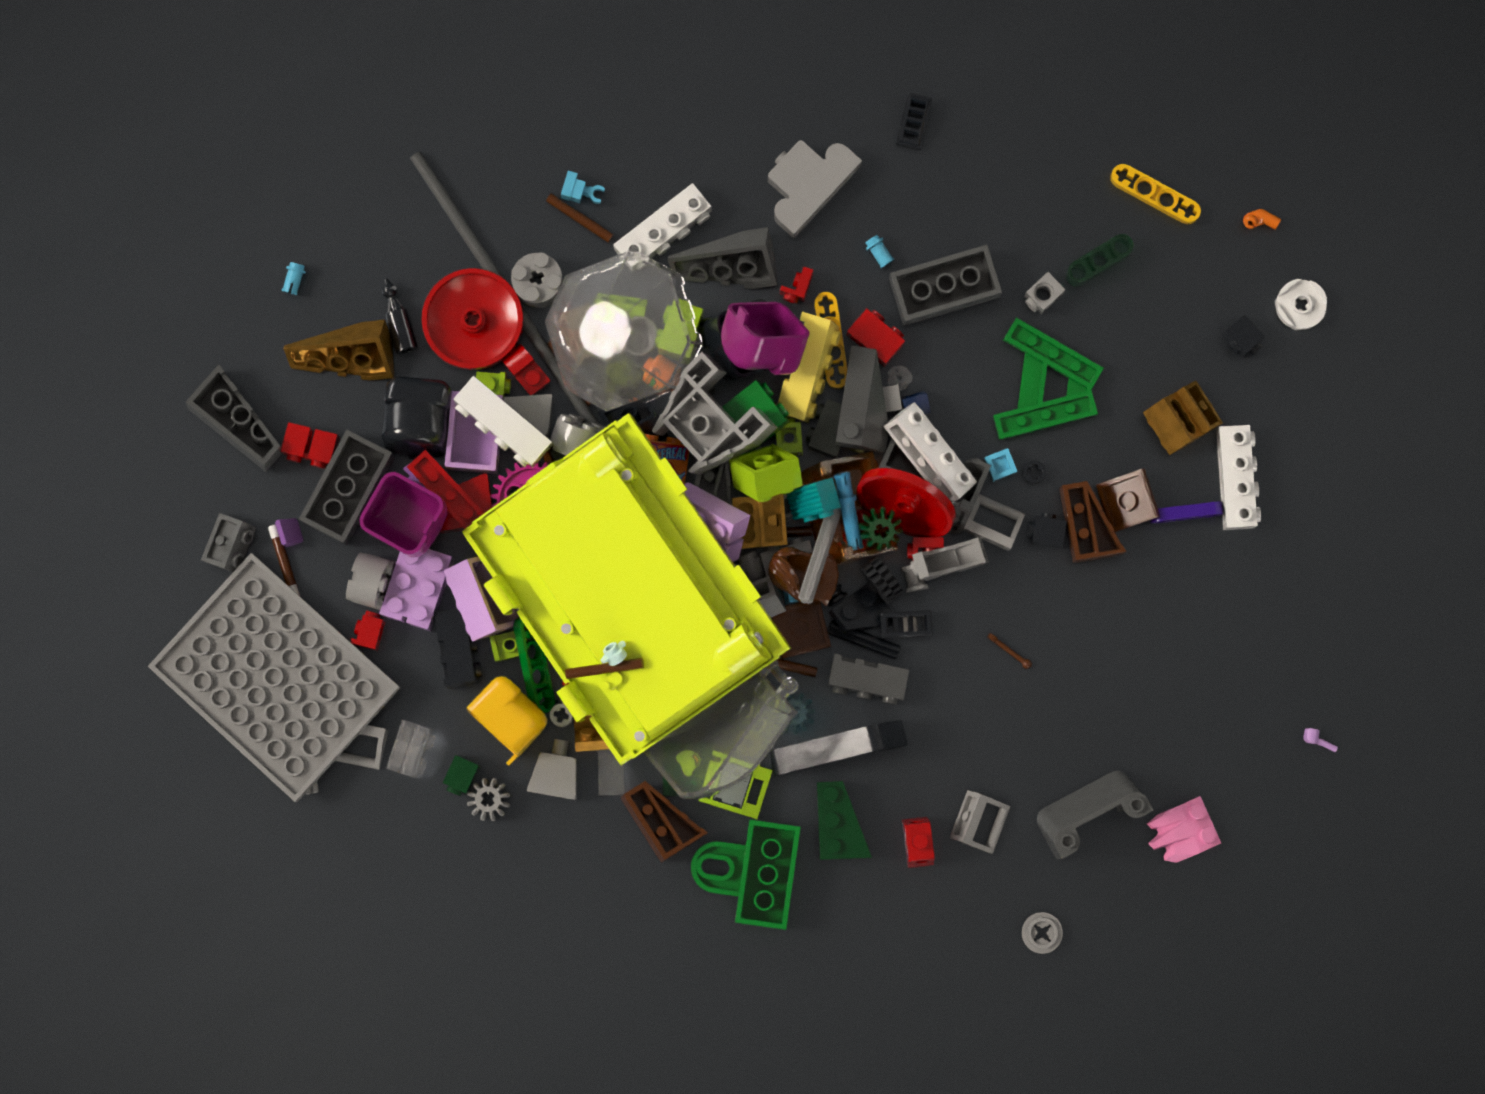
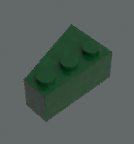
[816,781,872,860]

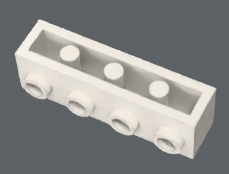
[613,183,712,272]
[453,376,552,468]
[883,402,977,502]
[1216,425,1261,530]

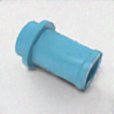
[865,234,895,268]
[281,262,306,295]

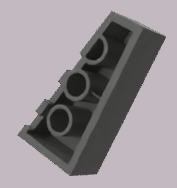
[186,365,282,472]

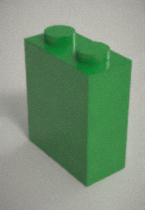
[722,380,790,456]

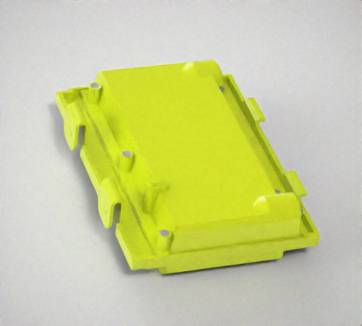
[462,413,791,765]

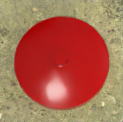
[422,268,524,370]
[857,468,956,537]

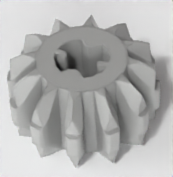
[467,778,510,821]

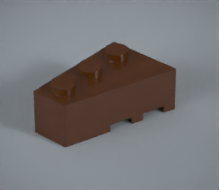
[1059,481,1126,563]
[621,781,708,863]

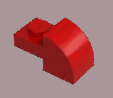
[501,344,551,395]

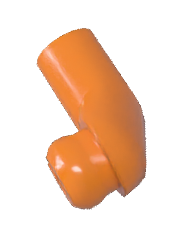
[1243,209,1281,230]

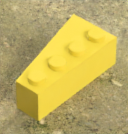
[778,312,841,423]

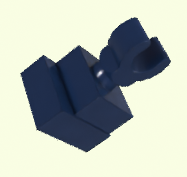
[900,391,931,414]

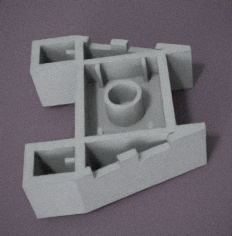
[652,352,778,475]

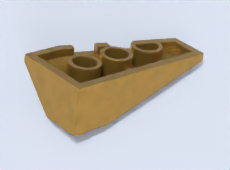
[283,320,394,381]

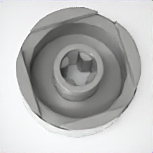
[511,252,563,308]
[550,413,606,455]
[346,552,396,610]

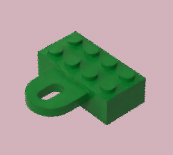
[691,820,801,930]

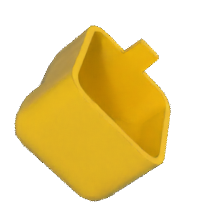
[466,676,547,766]

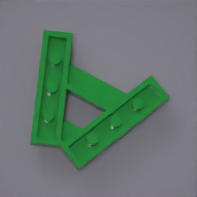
[993,317,1104,441]

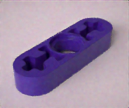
[1150,501,1224,524]

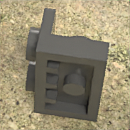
[201,513,256,573]

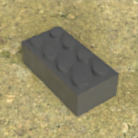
[889,245,1002,326]
[299,430,395,546]

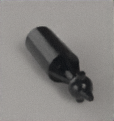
[382,278,418,354]

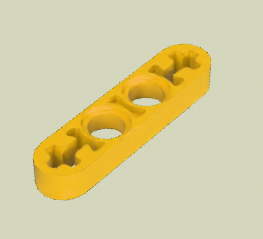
[1110,164,1201,224]
[815,292,847,390]

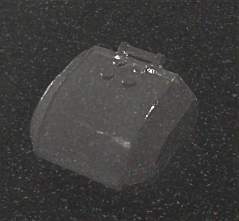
[643,660,799,799]

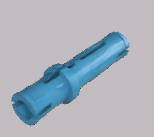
[834,472,864,551]

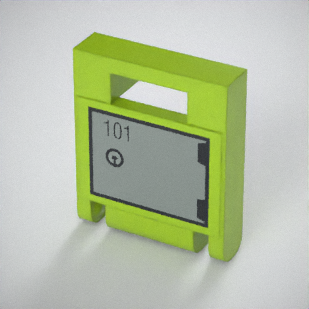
[698,752,773,819]

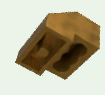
[1143,381,1223,455]
[732,494,788,549]

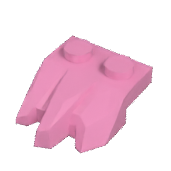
[1147,796,1221,863]

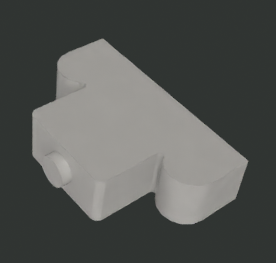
[768,140,862,239]

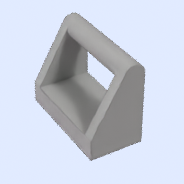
[963,494,1025,551]
[335,725,388,770]
[949,790,1011,855]

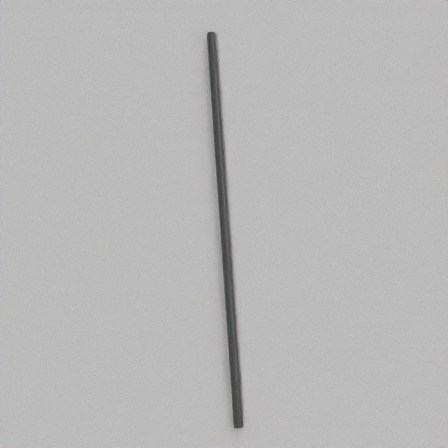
[410,152,600,424]

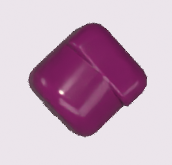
[721,302,810,375]
[359,472,447,557]

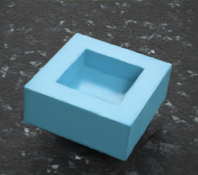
[984,448,1017,482]

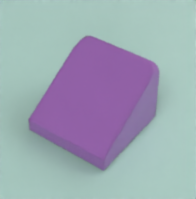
[275,518,303,547]

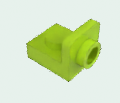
[476,372,511,397]

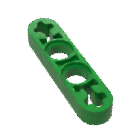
[513,617,555,713]

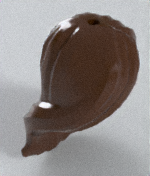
[768,547,839,606]

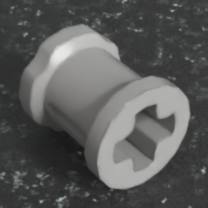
[901,565,928,593]
[550,704,574,728]

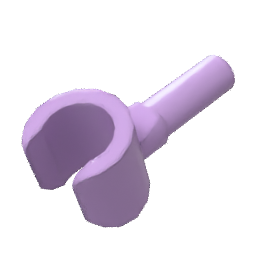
[1304,728,1338,752]

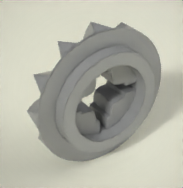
[1022,912,1063,954]

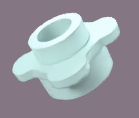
[600,641,627,666]

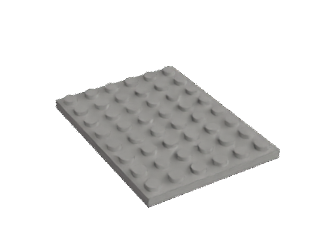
[148,553,400,803]

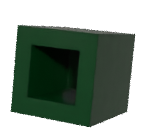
[443,755,481,796]

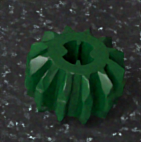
[859,506,903,550]

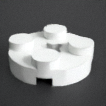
[1275,279,1327,331]

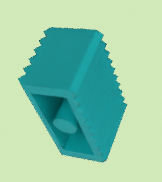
[786,477,841,523]

